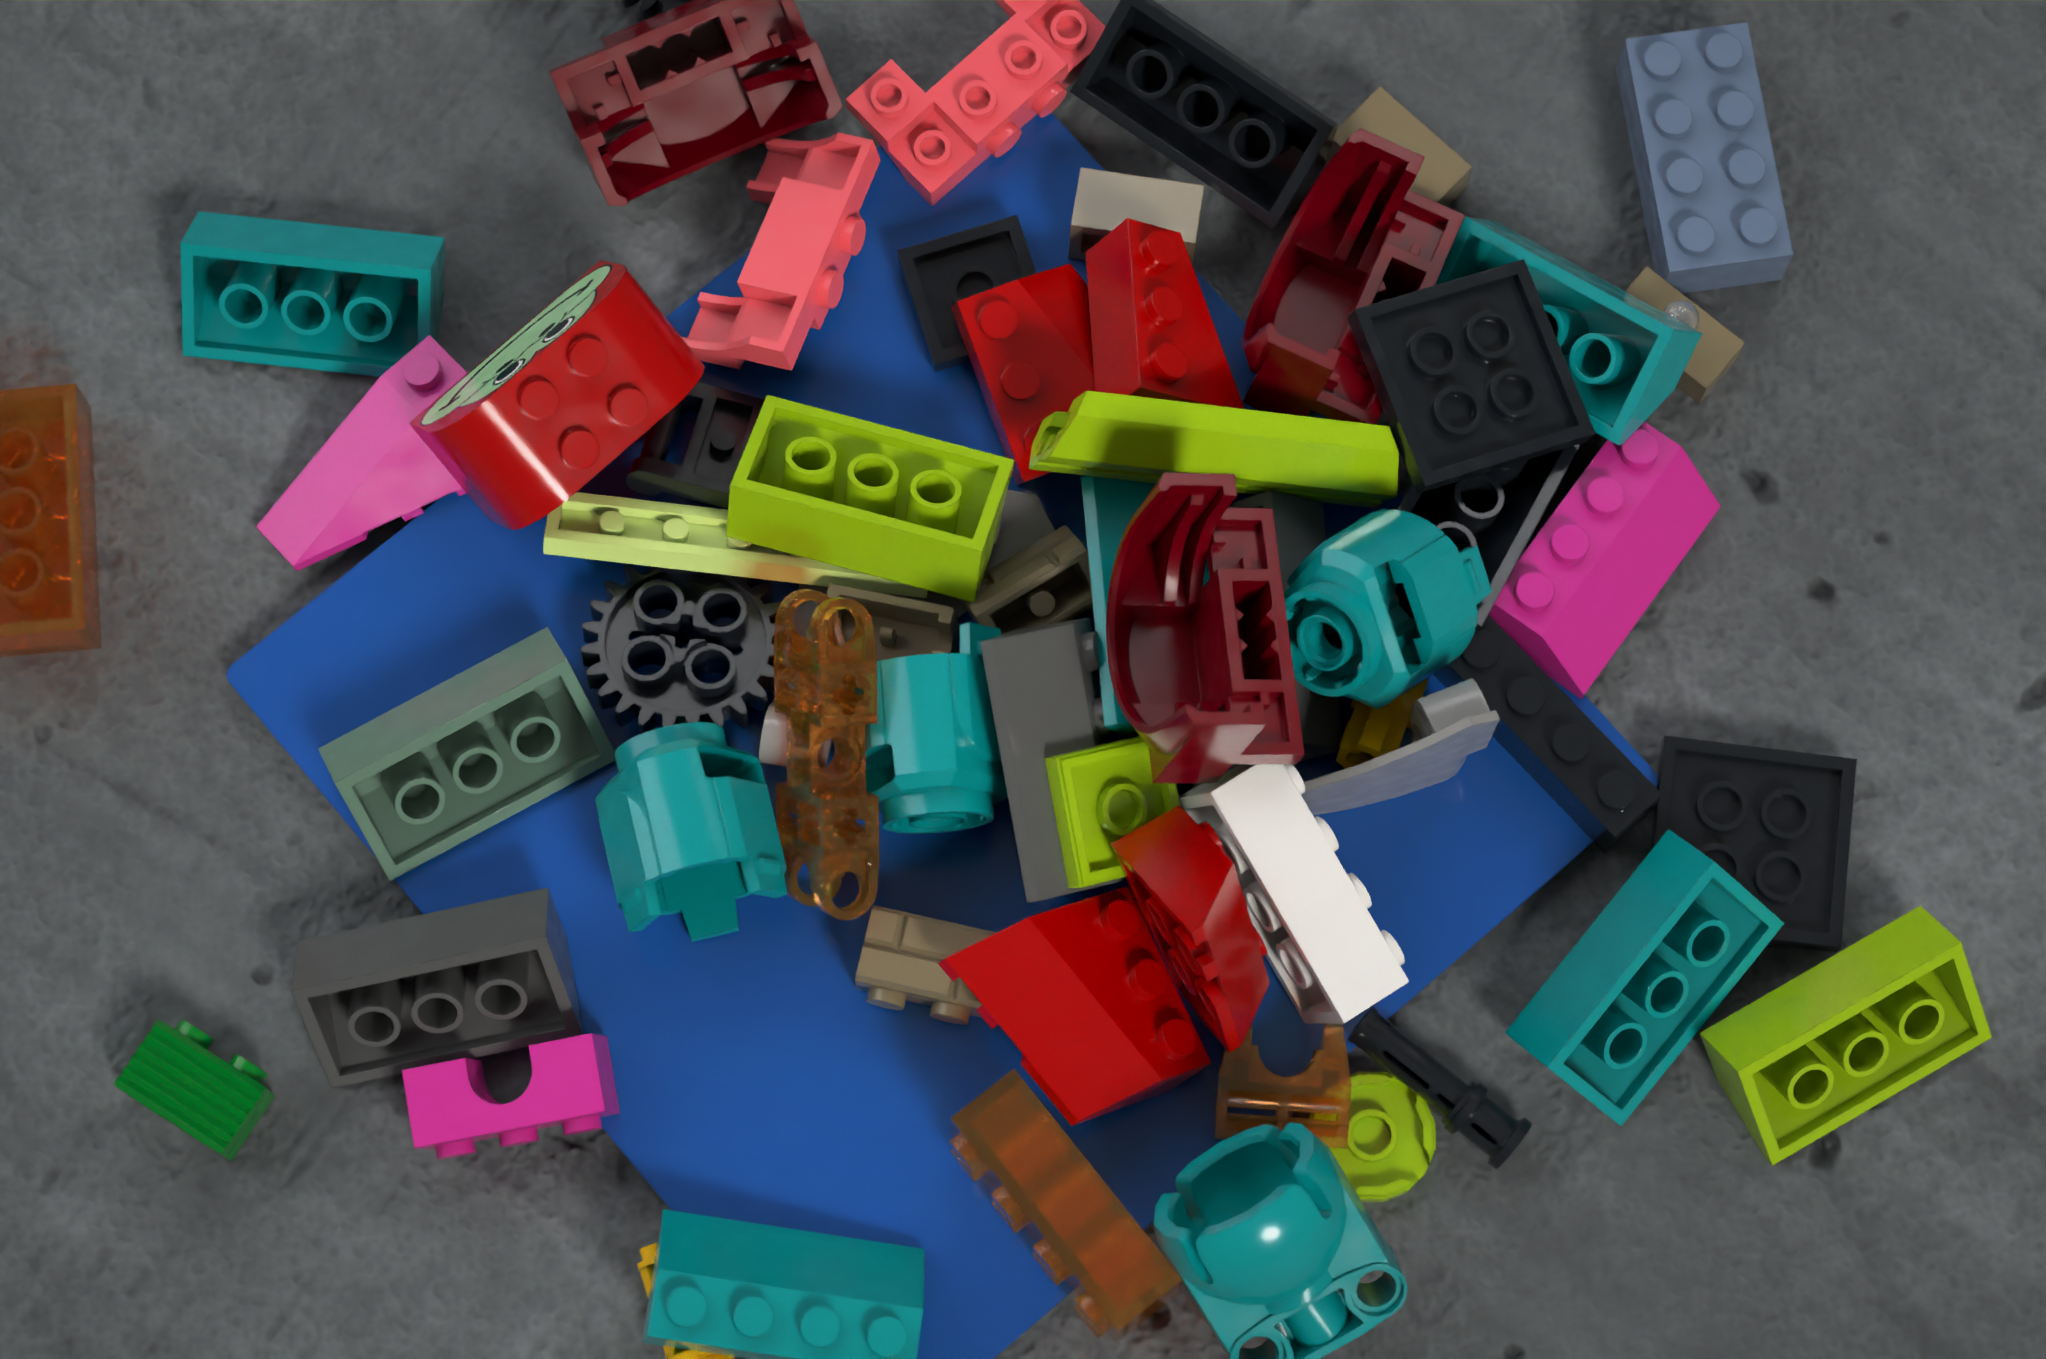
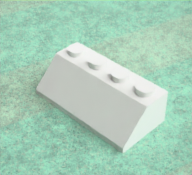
[1179,764,1409,1023]

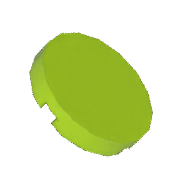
[1306,1071,1436,1202]

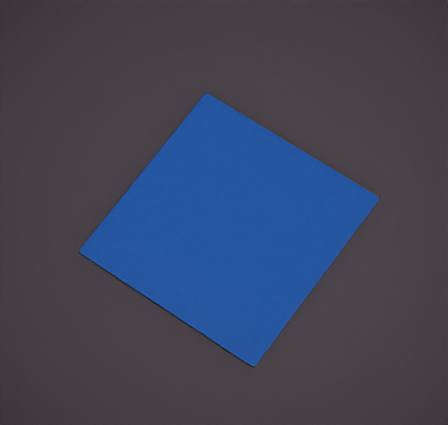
[226,112,1658,1359]

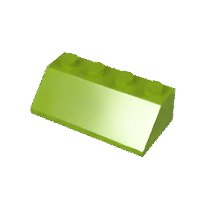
[726,395,1014,602]
[1700,906,1992,1166]

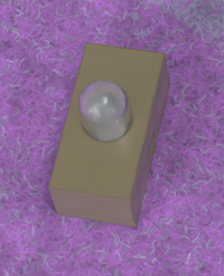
[1625,266,1745,404]

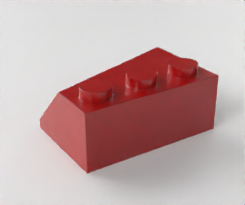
[1085,218,1245,409]
[951,263,1095,485]
[1111,805,1270,1053]
[938,886,1211,1126]

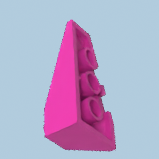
[256,335,467,571]

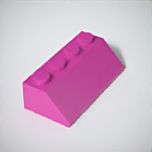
[1488,421,1721,699]

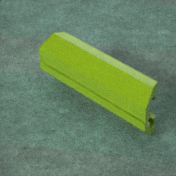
[1029,390,1399,508]

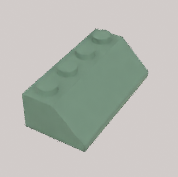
[318,627,615,881]

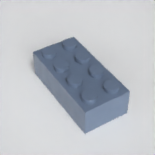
[1616,22,1793,294]

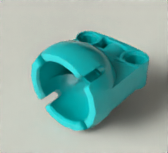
[1154,1123,1408,1359]

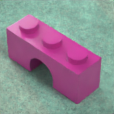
[402,1033,620,1160]

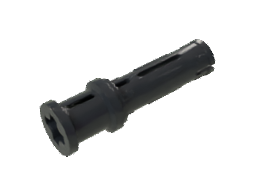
[1346,1007,1532,1169]

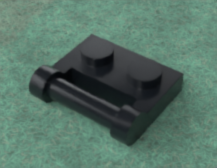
[626,382,765,509]

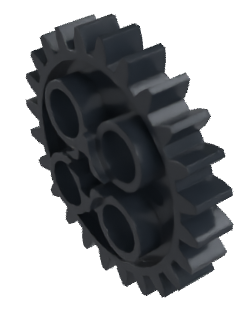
[581,564,790,734]

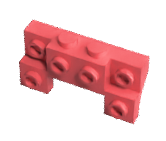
[845,0,1106,206]
[682,132,881,371]

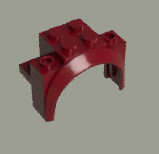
[549,0,843,206]
[1241,128,1465,425]
[1106,472,1305,783]

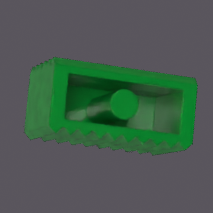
[114,1019,275,1162]

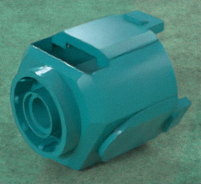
[1284,508,1492,709]
[842,622,1008,834]
[595,722,787,942]

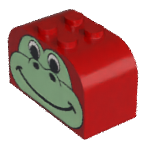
[409,260,705,530]

